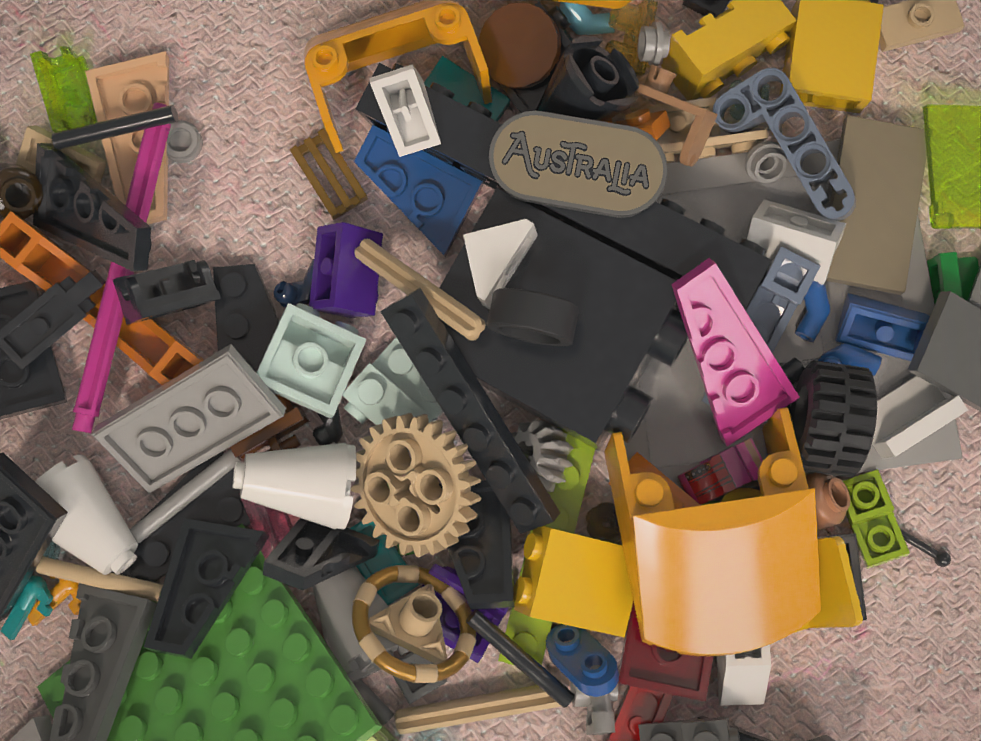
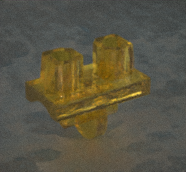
[604,0,658,76]

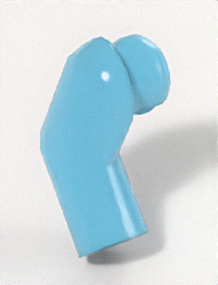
[559,2,615,36]

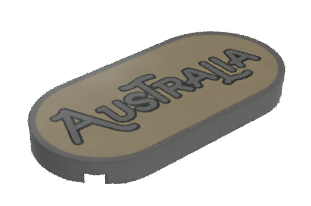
[489,111,667,218]

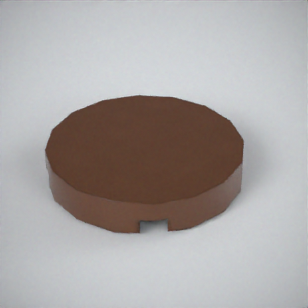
[478,2,561,89]

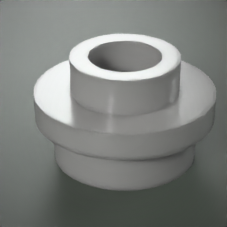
[638,22,670,66]
[745,141,787,183]

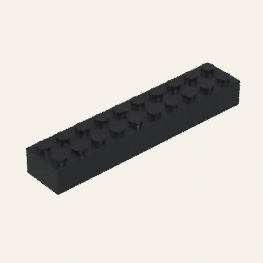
[355,63,772,309]

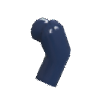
[273,259,314,308]

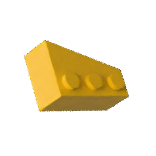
[661,0,797,101]

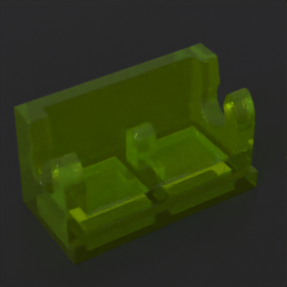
[30,46,97,133]

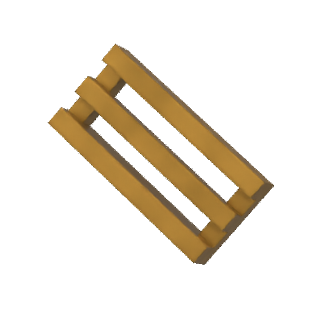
[289,128,368,220]

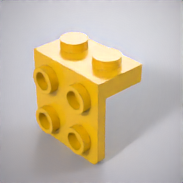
[794,536,863,633]

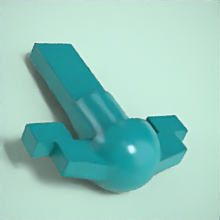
[0,575,53,640]

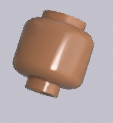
[805,472,850,531]

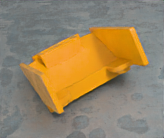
[604,407,821,656]

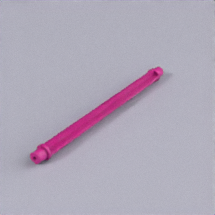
[72,103,171,434]

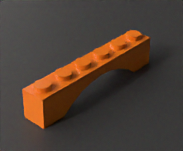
[0,211,204,385]

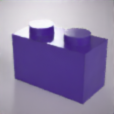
[309,222,383,318]

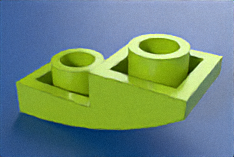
[843,469,910,569]

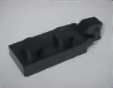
[0,270,106,370]

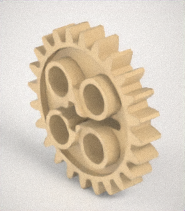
[350,413,481,557]

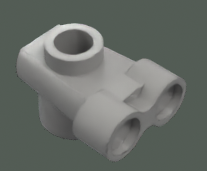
[570,665,618,735]

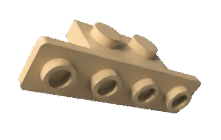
[632,97,768,163]

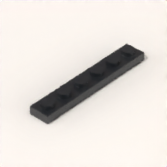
[380,288,561,534]

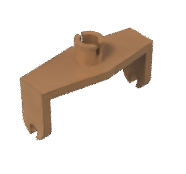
[636,64,718,167]

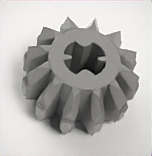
[511,420,574,492]

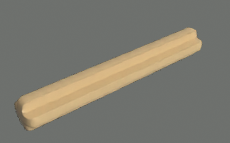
[354,239,486,340]
[395,685,561,735]

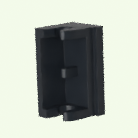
[113,260,221,325]

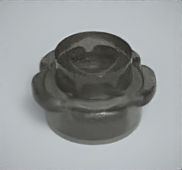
[586,502,621,543]

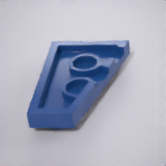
[354,125,484,257]

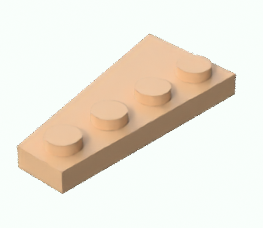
[85,51,169,225]

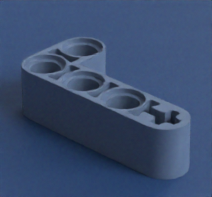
[713,68,856,221]

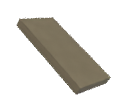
[826,115,931,295]

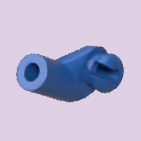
[818,343,882,376]

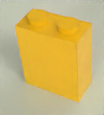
[780,0,884,114]
[514,526,633,638]

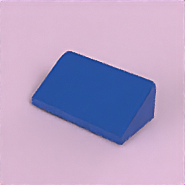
[835,293,930,361]

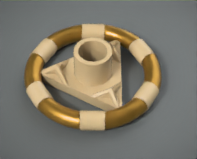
[352,565,476,683]

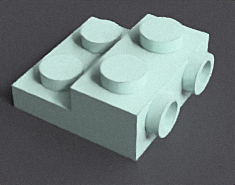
[256,303,367,418]
[343,338,443,452]

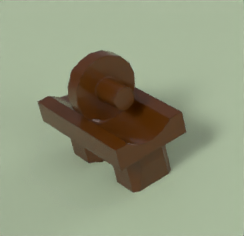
[230,394,310,460]

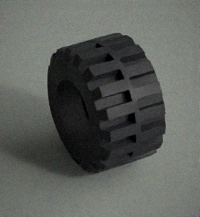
[790,360,877,478]

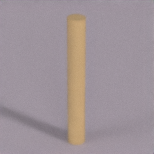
[36,556,163,602]

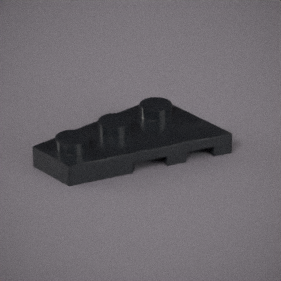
[439,480,515,610]

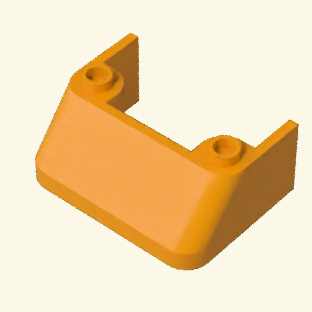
[304,0,492,153]

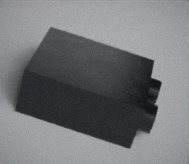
[439,188,688,451]

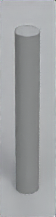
[130,449,242,543]

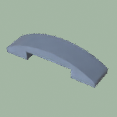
[701,247,821,405]

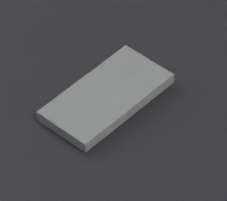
[92,344,286,494]

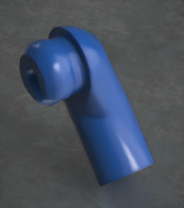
[795,281,831,342]

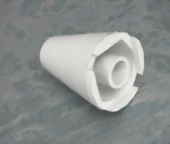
[232,443,356,529]
[35,454,138,575]

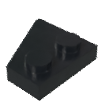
[263,518,380,591]

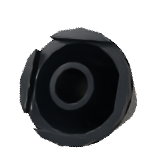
[535,35,639,122]

